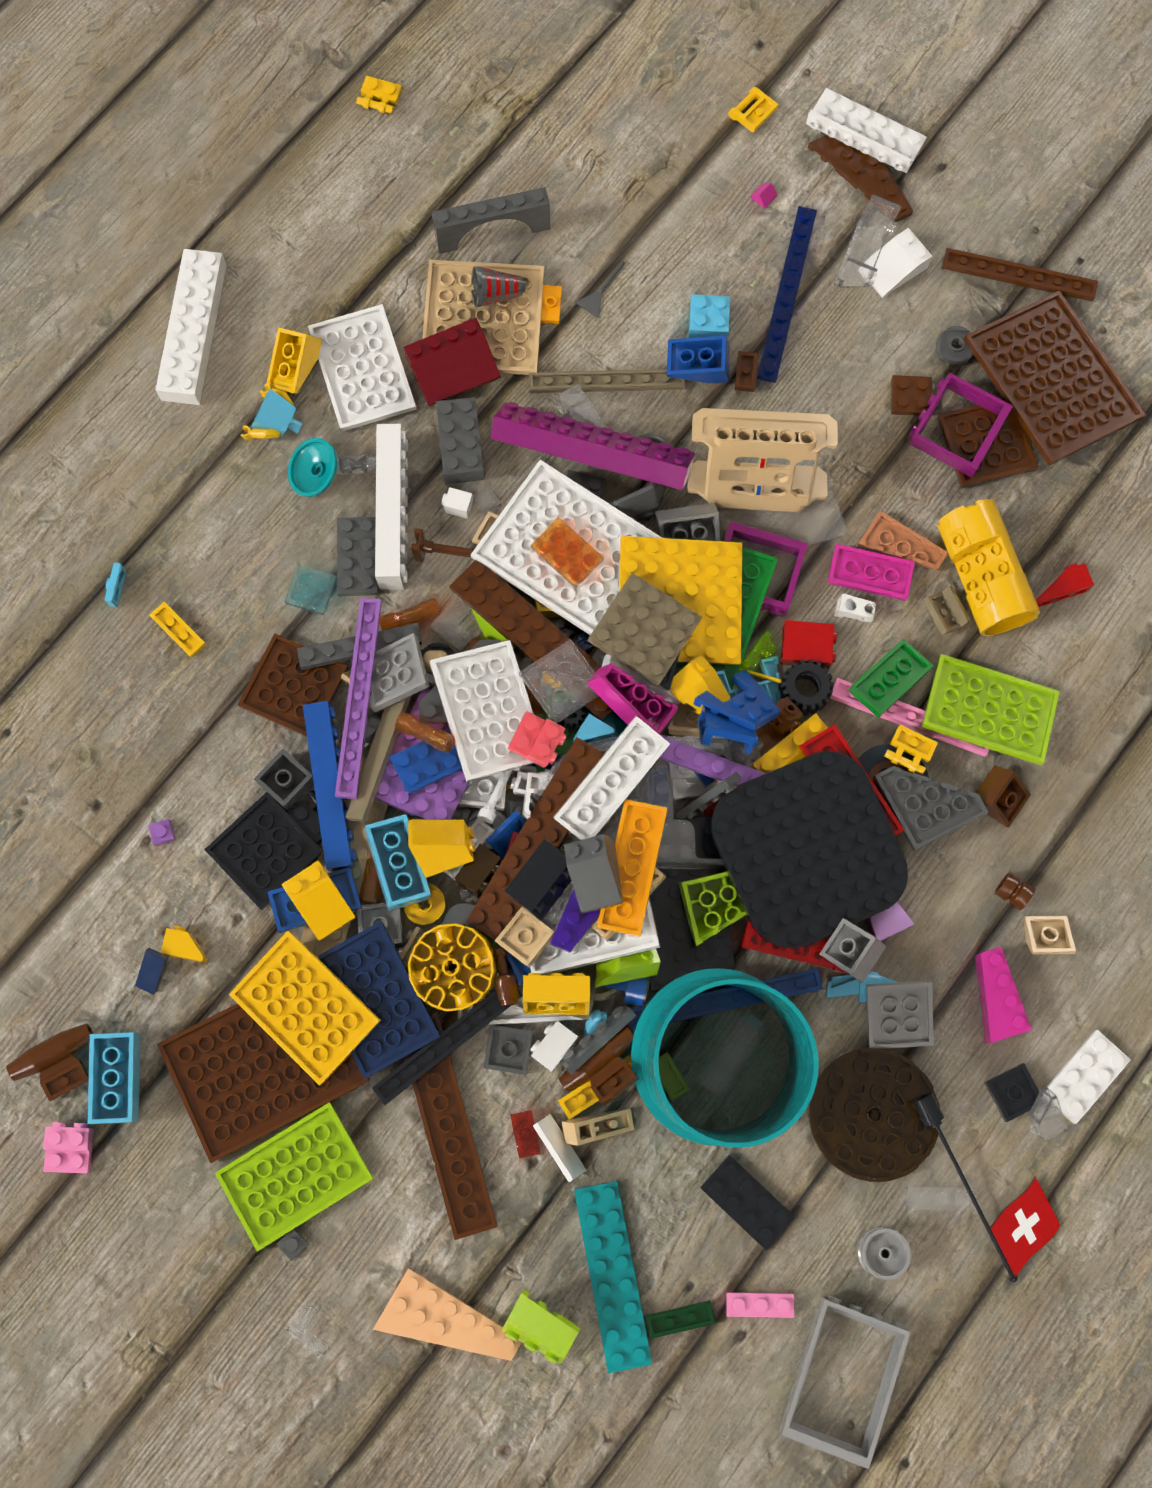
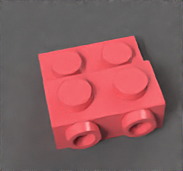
[507,711,567,768]

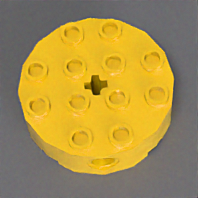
[408,924,498,1011]

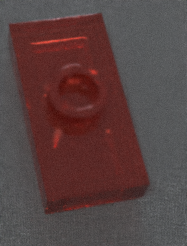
[510,1110,541,1159]

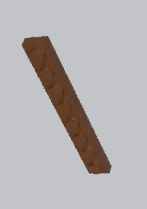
[942,248,1098,302]

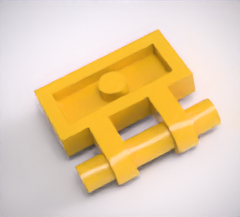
[356,76,402,114]
[884,724,938,775]

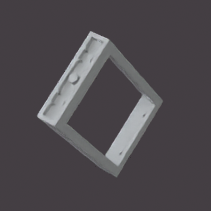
[779,1295,911,1469]

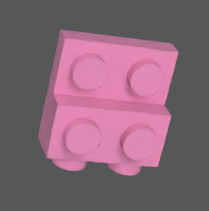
[43,1122,94,1173]

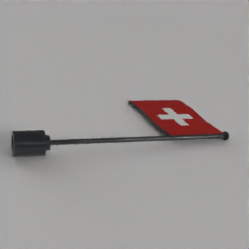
[912,1092,1060,1282]

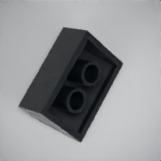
[504,839,571,921]

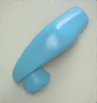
[583,1010,608,1037]

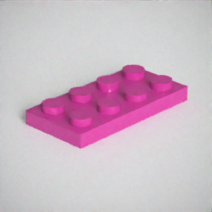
[827,544,915,601]

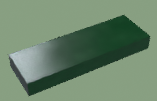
[645,1300,716,1339]

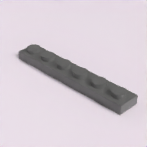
[297,623,422,670]

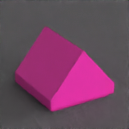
[750,183,777,209]

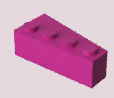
[587,663,679,734]
[975,947,1032,1044]

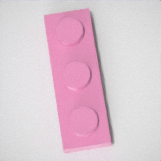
[726,1292,794,1318]

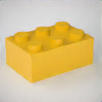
[523,973,590,1015]

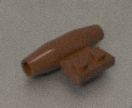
[6,1023,94,1102]
[559,1025,639,1106]

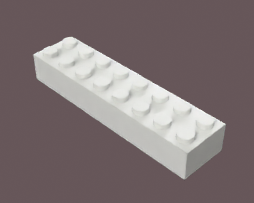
[156,249,227,405]
[375,424,408,590]

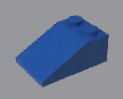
[667,335,730,383]

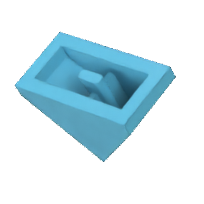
[573,714,619,744]

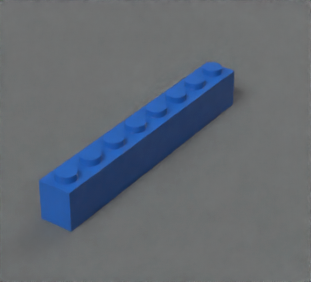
[303,701,357,872]

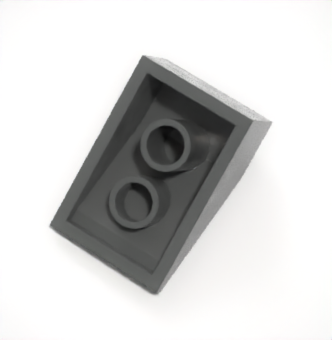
[564,834,623,914]

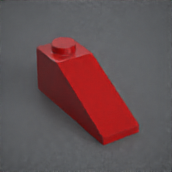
[1036,563,1094,607]

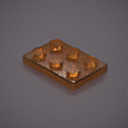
[530,517,604,589]

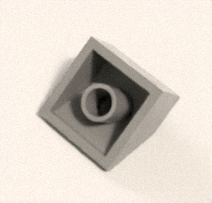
[820,918,887,983]

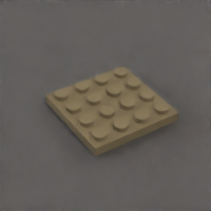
[587,573,702,686]

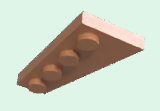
[858,511,948,571]

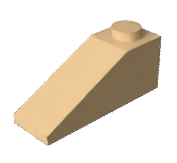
[562,1108,634,1146]

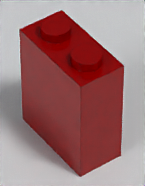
[780,620,837,669]

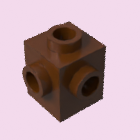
[770,697,803,734]

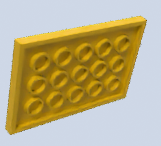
[229,931,381,1086]

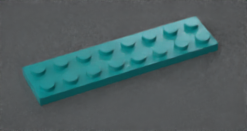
[574,1181,652,1374]

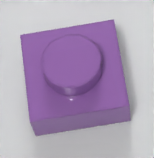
[148,819,176,846]

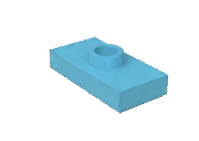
[105,562,127,608]

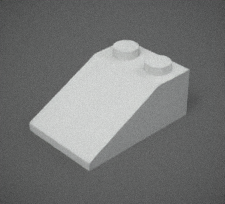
[859,228,932,298]

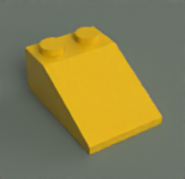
[267,327,322,394]
[281,861,356,941]

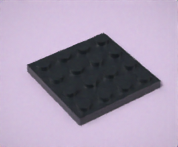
[204,792,324,910]

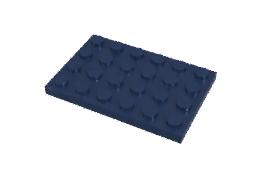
[317,921,441,1079]

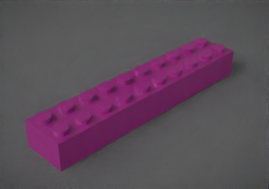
[491,402,695,490]

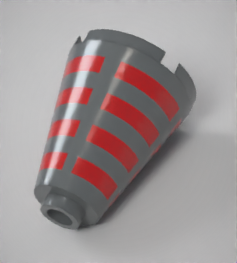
[471,266,526,307]

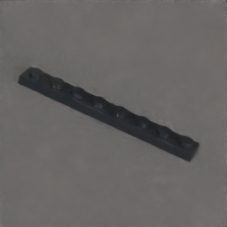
[372,989,523,1106]

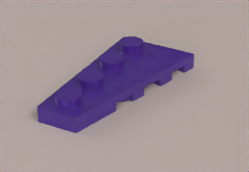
[550,889,601,953]

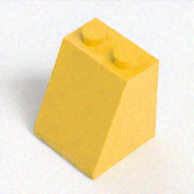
[408,819,476,878]

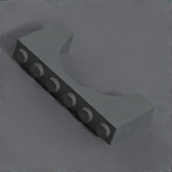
[431,187,550,254]

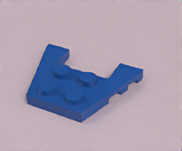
[693,669,780,732]

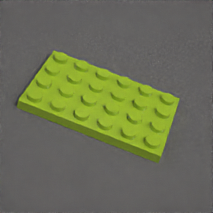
[921,654,1060,766]
[214,1102,374,1252]

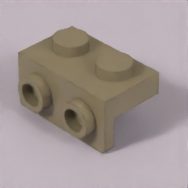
[923,586,970,635]

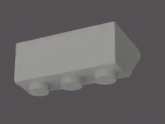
[655,503,720,541]

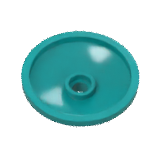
[288,438,338,497]

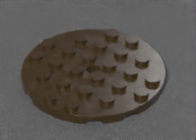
[808,1048,940,1182]

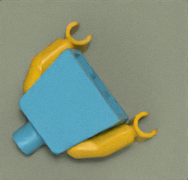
[241,383,303,441]

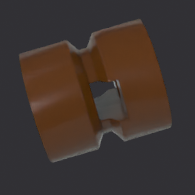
[994,872,1036,911]

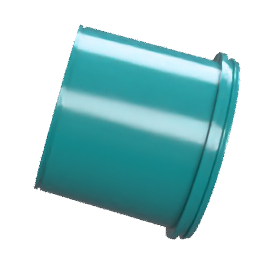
[631,968,819,1148]

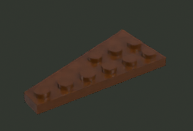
[808,135,913,222]

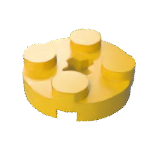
[404,883,446,926]

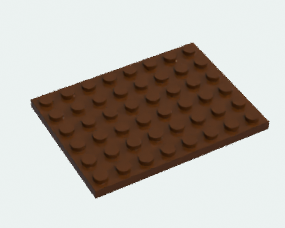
[963,291,1146,466]
[157,1003,370,1163]

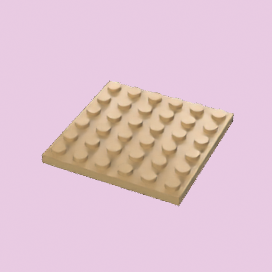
[422,260,544,375]

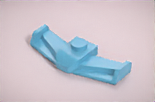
[826,971,896,1003]

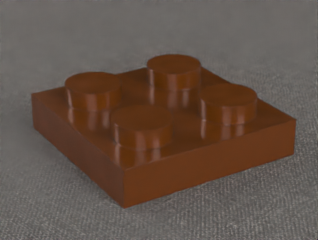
[891,375,932,416]

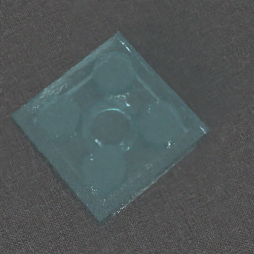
[284,565,337,615]

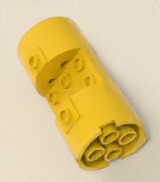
[937,499,1040,636]

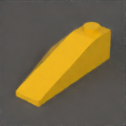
[669,655,731,715]

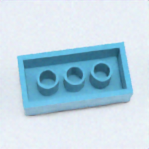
[365,814,431,911]
[88,1032,140,1124]

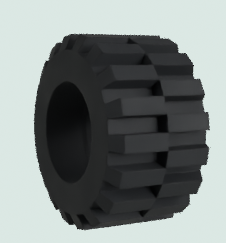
[779,660,834,715]

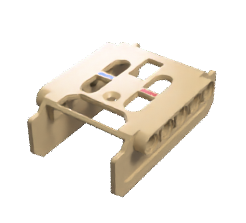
[687,408,838,512]

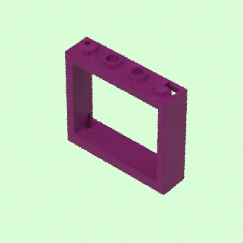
[909,372,1013,478]
[724,521,808,616]

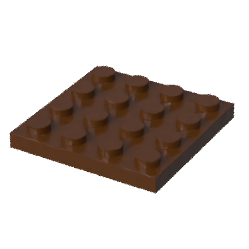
[937,399,1038,489]
[238,633,349,737]

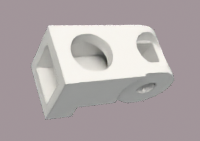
[834,593,876,622]

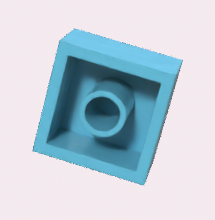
[688,294,730,338]

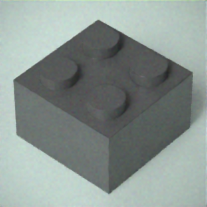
[254,749,314,811]

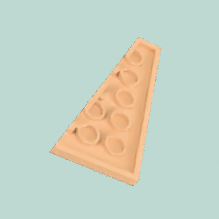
[373,1268,522,1361]

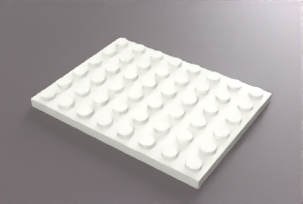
[471,460,662,635]

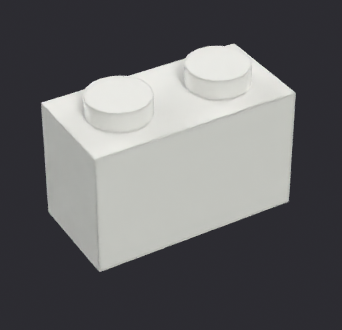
[531,1021,578,1072]

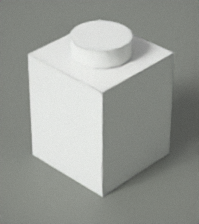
[441,487,473,519]

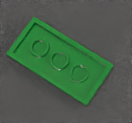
[848,639,934,718]

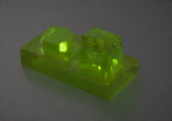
[740,631,777,670]

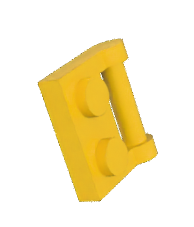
[728,87,779,133]

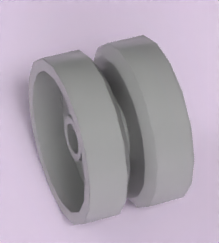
[856,1227,911,1280]

